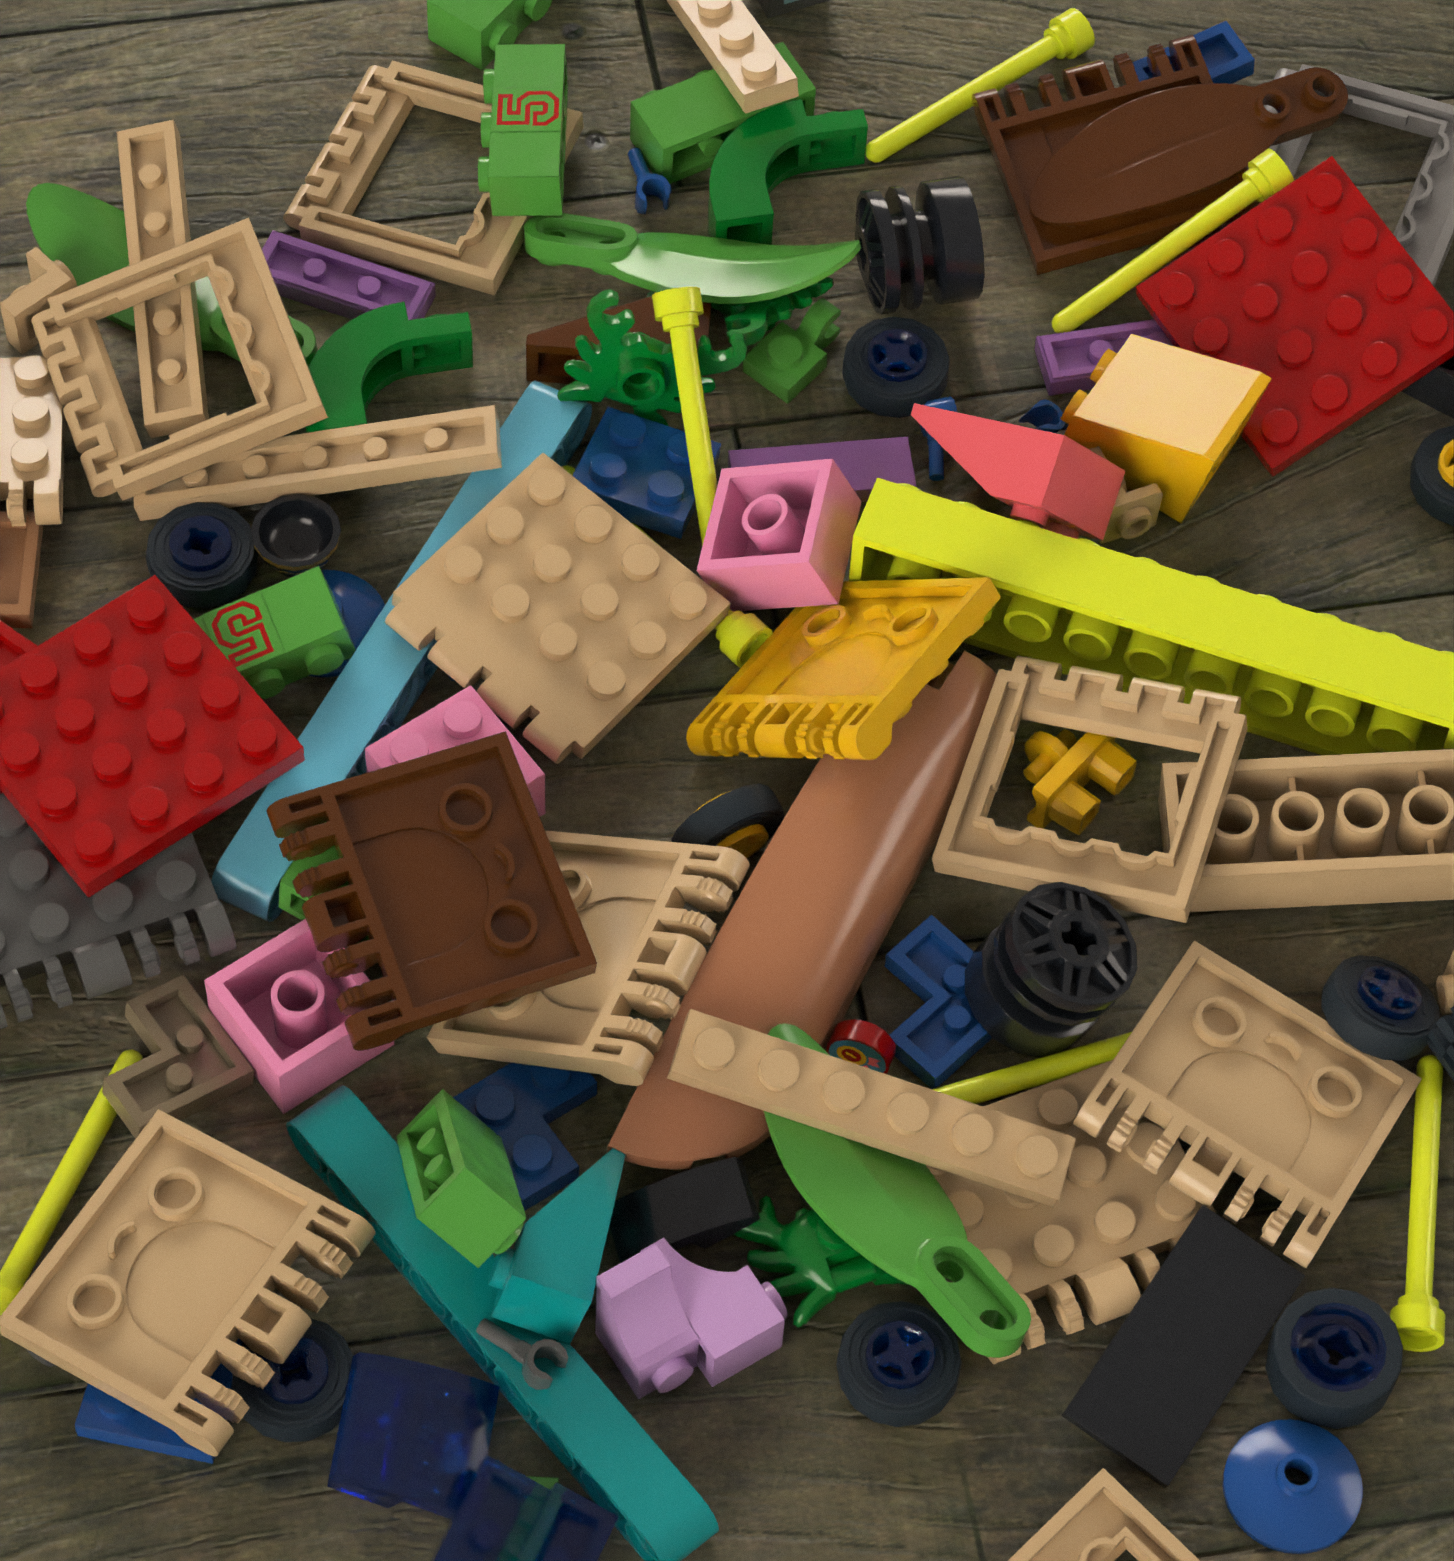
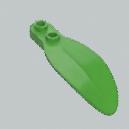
[26,183,318,368]
[524,213,861,304]
[764,1023,1031,1358]

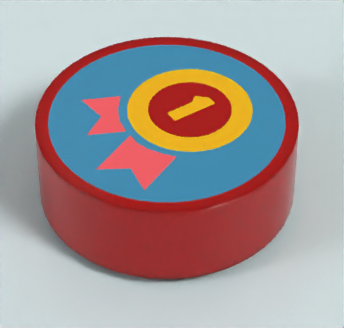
[826,1019,896,1074]

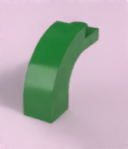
[708,99,868,245]
[304,301,473,433]

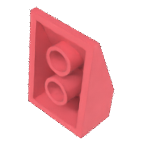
[911,403,1125,541]

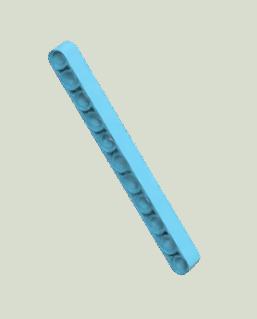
[211,380,592,922]

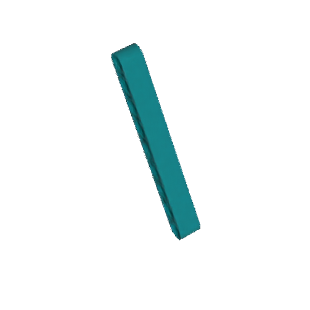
[286,1085,719,1561]

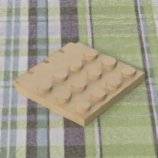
[385,453,731,764]

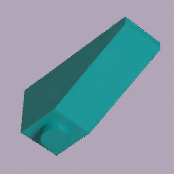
[488,1148,626,1344]

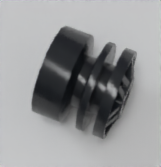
[855,176,985,315]
[965,882,1138,1058]

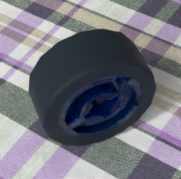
[1265,1288,1403,1429]

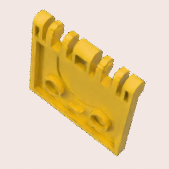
[686,577,1001,760]

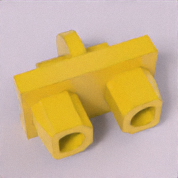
[1023,729,1137,835]

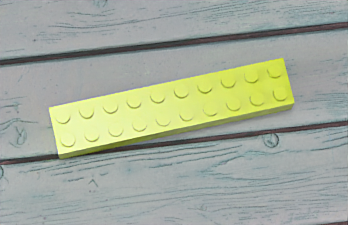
[848,478,1454,755]

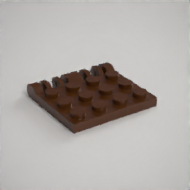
[972,35,1261,275]
[266,731,597,1051]

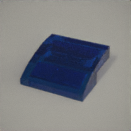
[327,1352,500,1524]
[431,1455,618,1561]

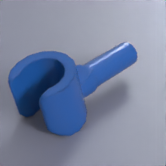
[627,148,671,214]
[920,397,958,481]
[1019,399,1068,433]

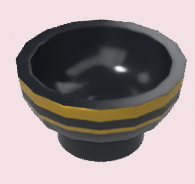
[251,494,341,578]

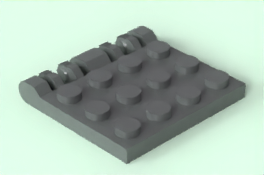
[0,793,237,1030]

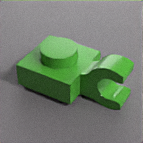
[743,298,841,404]

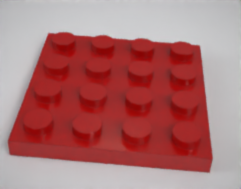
[1135,156,1454,477]
[0,575,305,898]

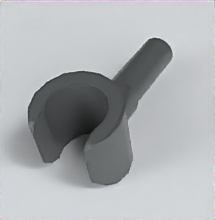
[476,1318,568,1390]

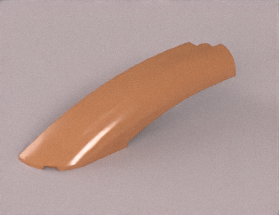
[607,650,997,1170]

